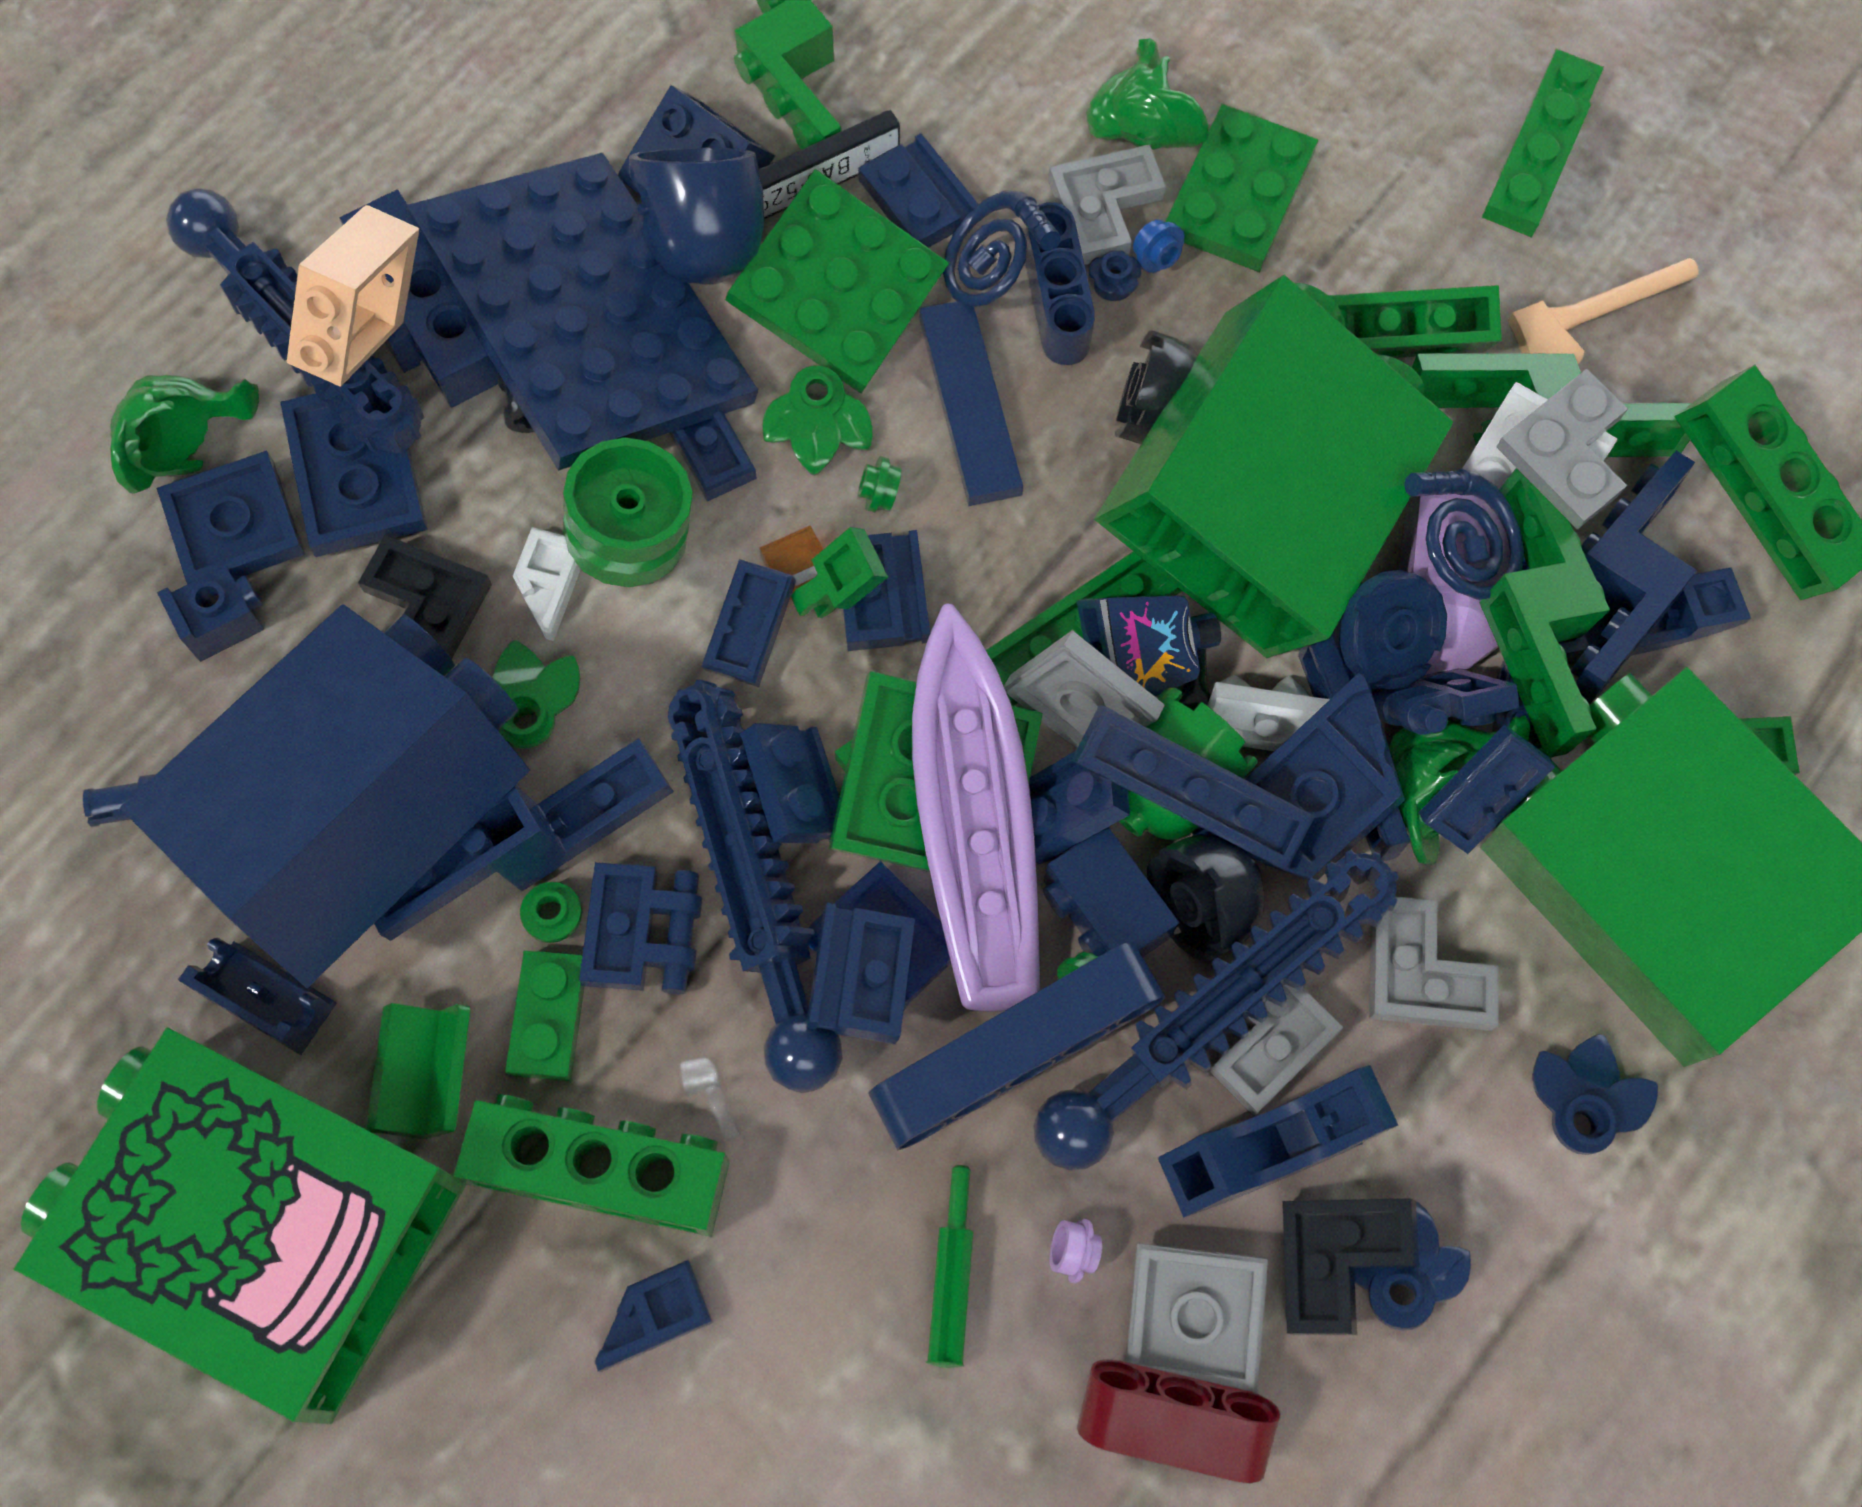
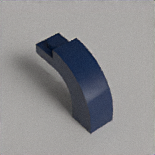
[1157,1065,1399,1218]

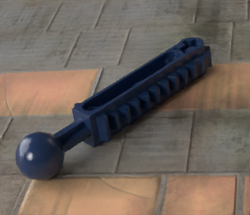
[166,188,424,454]
[668,679,843,1093]
[1033,850,1399,1171]

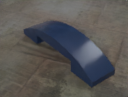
[1558,567,1751,664]

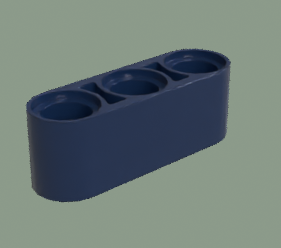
[1025,202,1095,365]

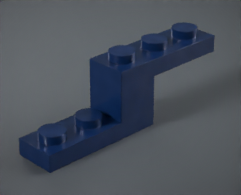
[1570,450,1697,706]
[374,738,674,941]

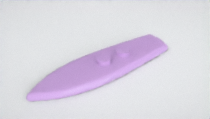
[912,603,1040,1012]

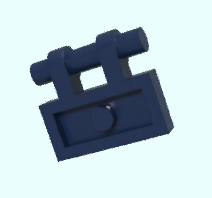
[1373,668,1519,735]
[579,862,703,995]

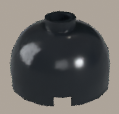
[1115,330,1199,444]
[1147,834,1264,961]

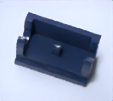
[178,937,337,1055]

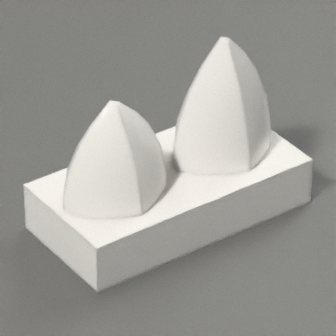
[1207,675,1330,751]

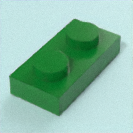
[505,950,585,1081]

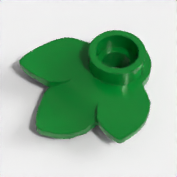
[763,365,873,475]
[493,640,581,749]

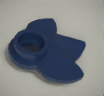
[1532,1034,1658,1155]
[1354,1201,1471,1331]

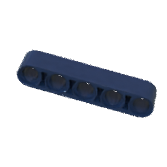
[868,942,1165,1151]

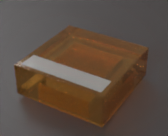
[759,525,823,600]

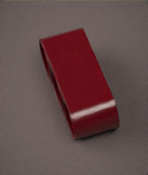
[1076,1359,1281,1484]

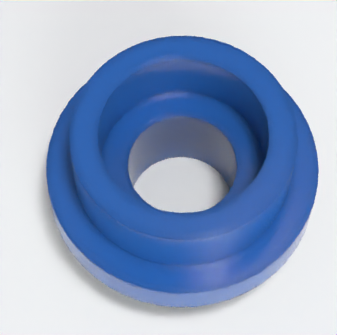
[1133,219,1184,273]

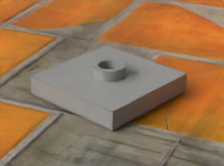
[1004,630,1165,749]
[1126,1243,1268,1394]

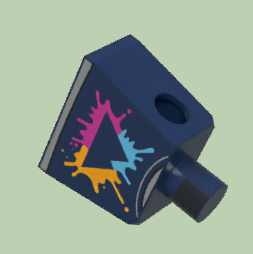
[1076,596,1221,696]

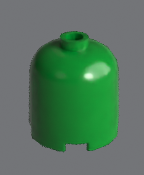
[1118,687,1258,840]

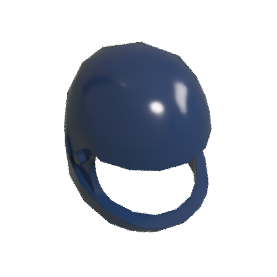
[629,147,764,285]

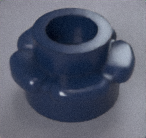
[1089,251,1142,301]

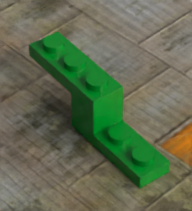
[734,0,841,150]
[1481,49,1604,238]
[1411,353,1691,457]
[1479,468,1610,758]

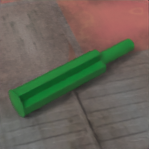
[925,1165,974,1368]

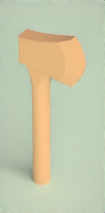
[1508,258,1699,364]

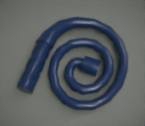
[943,190,1061,307]
[1404,469,1525,600]

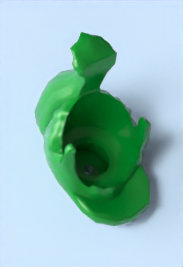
[1086,38,1209,150]
[110,375,260,494]
[1389,715,1530,866]

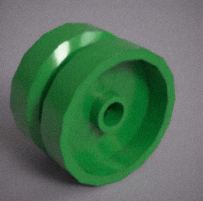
[563,437,693,588]

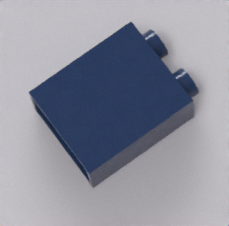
[120,604,530,988]

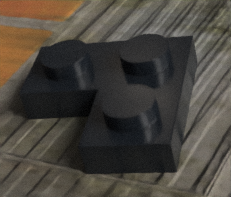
[358,535,492,659]
[1282,1198,1420,1335]

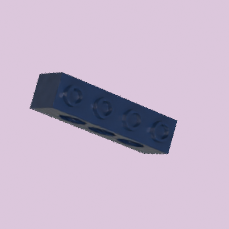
[339,189,498,408]

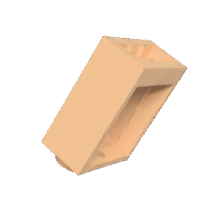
[287,205,420,387]

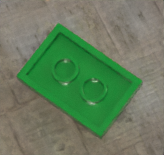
[1165,103,1319,273]

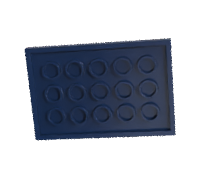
[406,152,758,471]

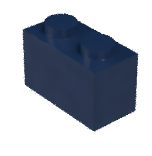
[1043,827,1179,957]

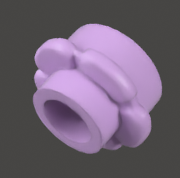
[1050,1219,1102,1283]

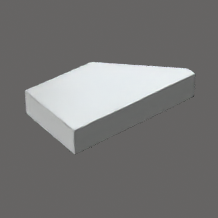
[513,527,581,641]

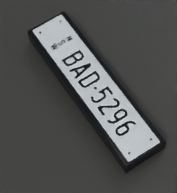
[759,109,900,220]

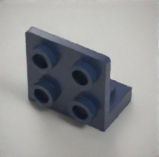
[618,85,776,194]

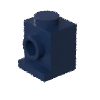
[157,566,264,662]

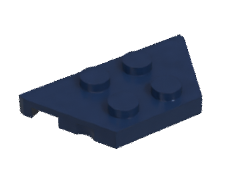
[1192,673,1405,881]

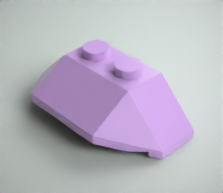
[1399,494,1510,675]

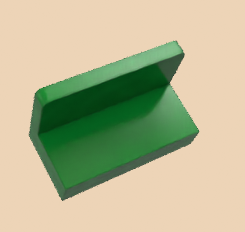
[366,1003,470,1140]

